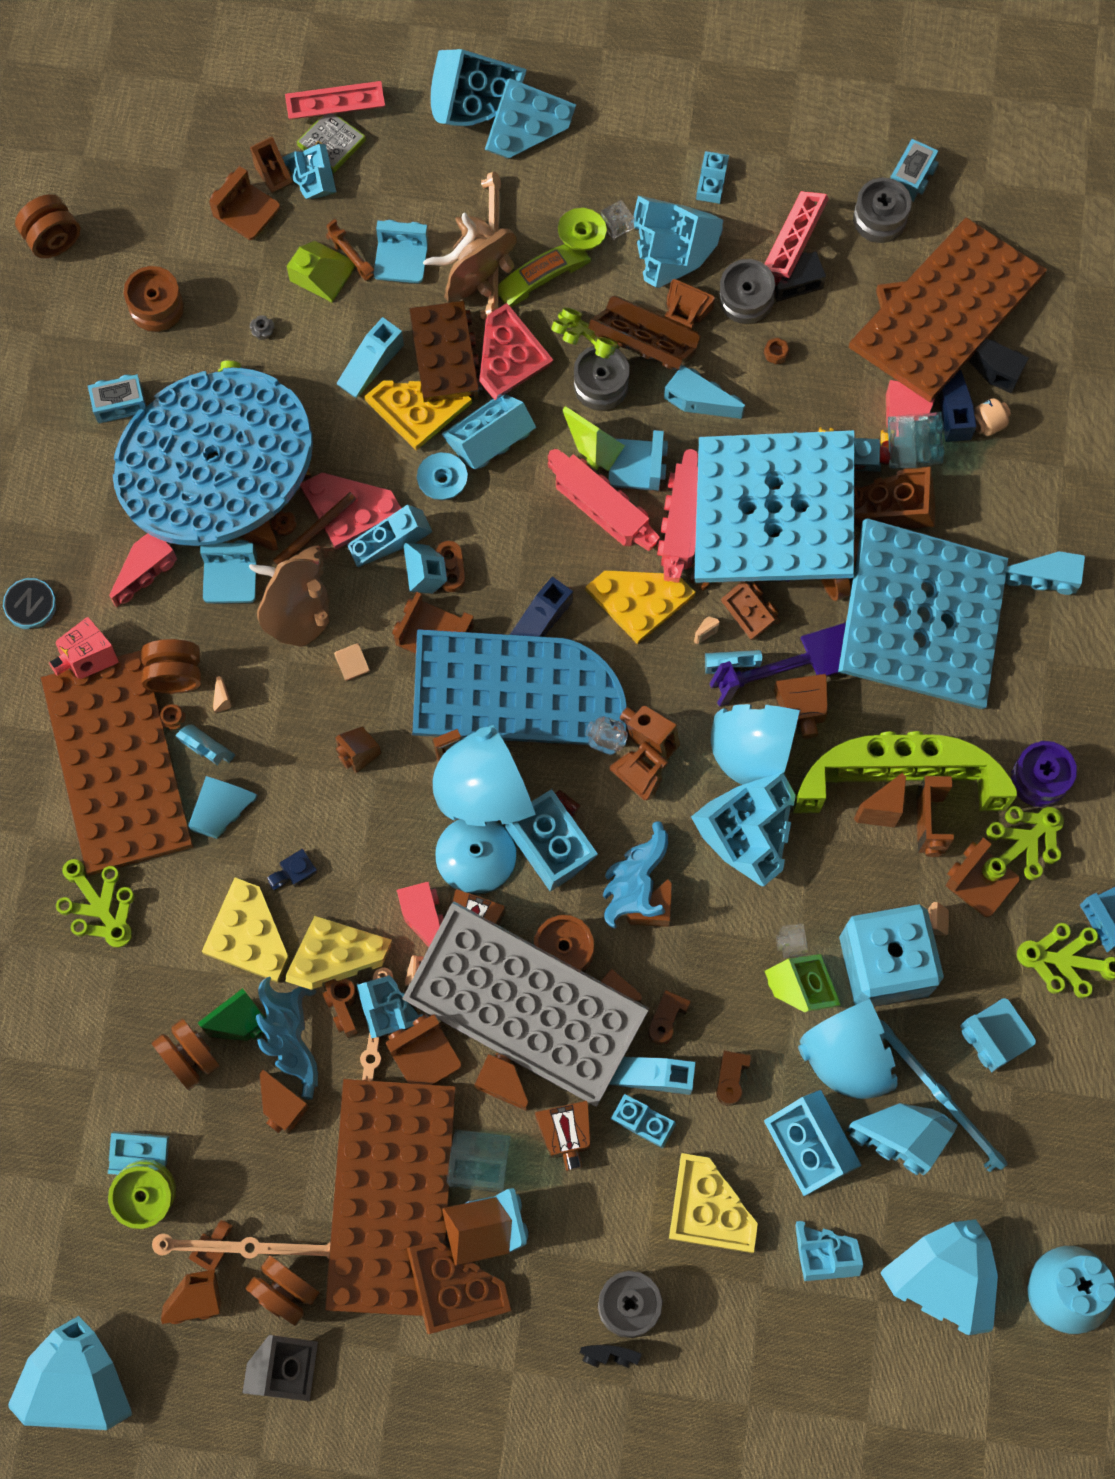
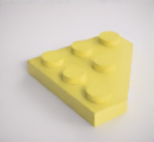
[202,878,289,983]
[285,916,392,990]
[669,1153,758,1253]

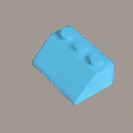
[442,394,536,469]
[505,789,598,892]
[764,1090,862,1196]

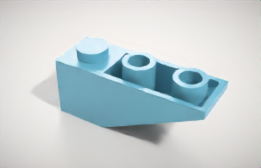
[337,317,404,398]
[664,366,745,419]
[347,504,432,567]
[1003,551,1085,595]
[609,1057,695,1095]

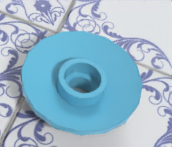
[417,452,468,500]

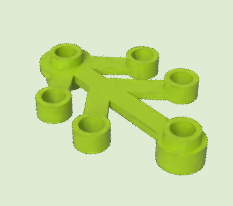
[551,307,620,359]
[982,806,1064,881]
[56,859,134,948]
[1017,923,1115,999]

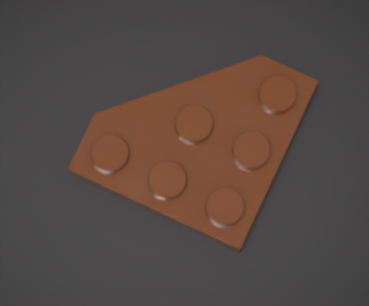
[407,1240,511,1334]

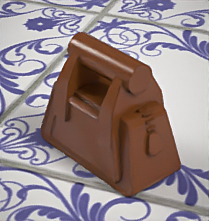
[665,279,715,329]
[610,741,669,800]

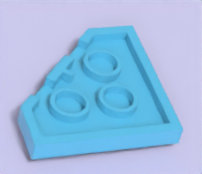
[485,78,576,158]

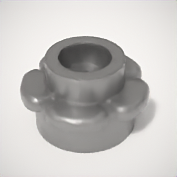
[250,315,274,340]

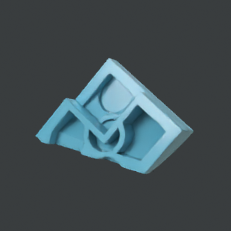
[282,144,336,199]
[705,650,762,674]
[176,725,235,766]
[188,776,257,839]
[356,975,423,1038]

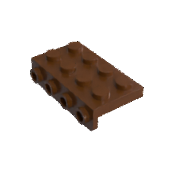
[588,295,701,370]
[409,301,483,402]

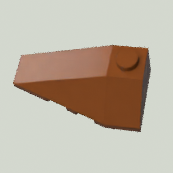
[854,467,935,528]

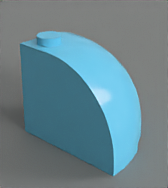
[431,49,527,126]
[711,704,800,785]
[433,725,536,826]
[798,999,897,1099]

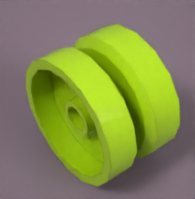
[108,1159,176,1229]

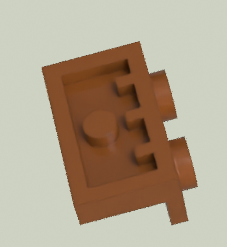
[720,581,781,640]

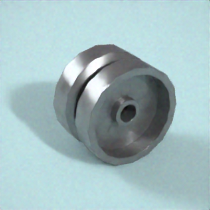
[853,177,912,243]
[720,259,775,324]
[574,346,629,410]
[598,1271,662,1338]

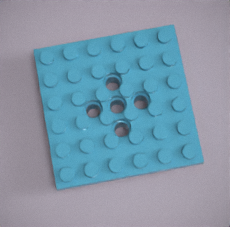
[694,430,855,583]
[838,518,1008,709]

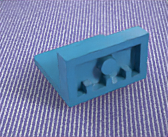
[1080,887,1115,952]

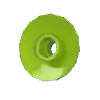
[558,208,607,251]

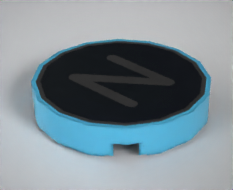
[3,578,56,629]

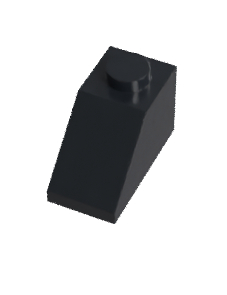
[775,251,826,302]

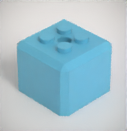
[839,904,944,1006]

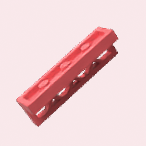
[285,81,385,120]
[765,191,829,286]

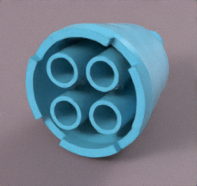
[1027,1246,1115,1334]

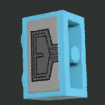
[890,139,939,202]
[88,374,147,424]

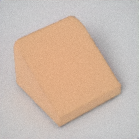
[334,643,370,681]
[928,902,949,936]

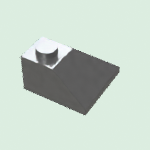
[243,1335,318,1401]

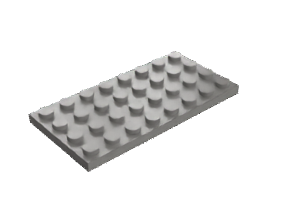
[402,901,649,1107]

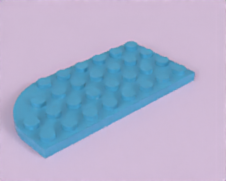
[412,630,626,747]

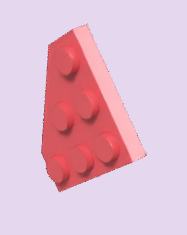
[480,303,554,400]
[300,473,401,550]

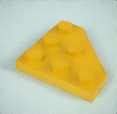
[365,381,472,451]
[585,570,695,644]

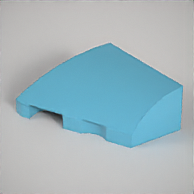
[795,1221,863,1281]

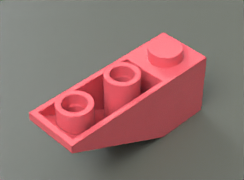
[109,533,177,607]
[397,882,444,947]

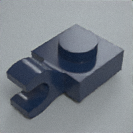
[267,849,317,891]

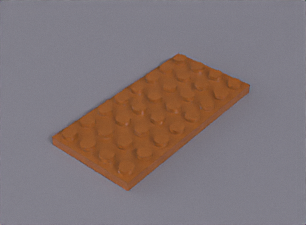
[848,217,1047,403]
[41,650,193,876]
[325,1079,455,1316]

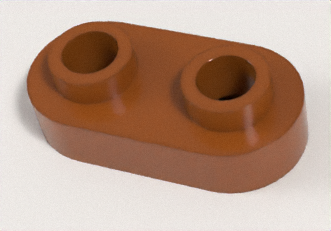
[436,541,465,592]

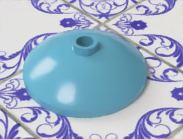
[436,819,516,895]

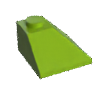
[287,241,356,302]
[562,406,625,471]
[765,954,841,1012]

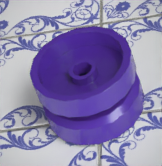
[1011,741,1077,807]

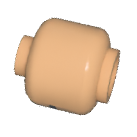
[974,398,1011,436]

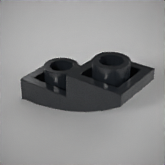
[579,1345,642,1368]

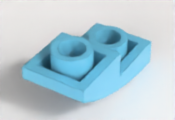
[696,151,729,204]
[611,1094,676,1148]

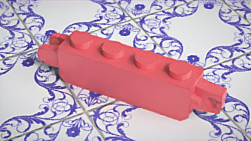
[548,449,660,551]
[657,449,698,583]

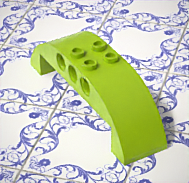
[793,731,1017,813]

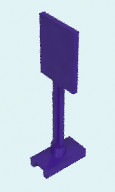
[709,623,846,707]

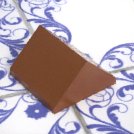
[854,772,906,828]
[442,1197,512,1266]

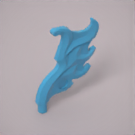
[603,821,668,928]
[256,976,318,1100]

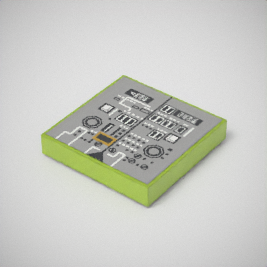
[297,114,366,173]

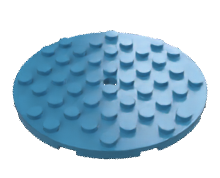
[113,368,313,546]

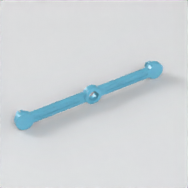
[880,1020,1007,1172]

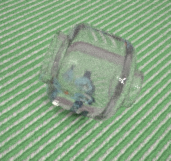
[586,716,627,755]

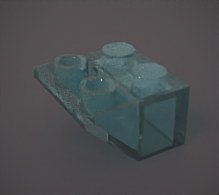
[888,412,945,468]
[447,1129,511,1193]

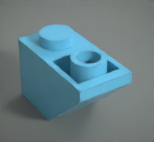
[403,543,447,594]

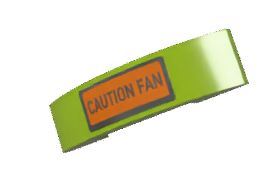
[498,244,591,307]

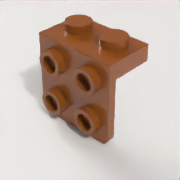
[209,166,280,240]
[945,838,1019,918]
[385,1014,461,1085]

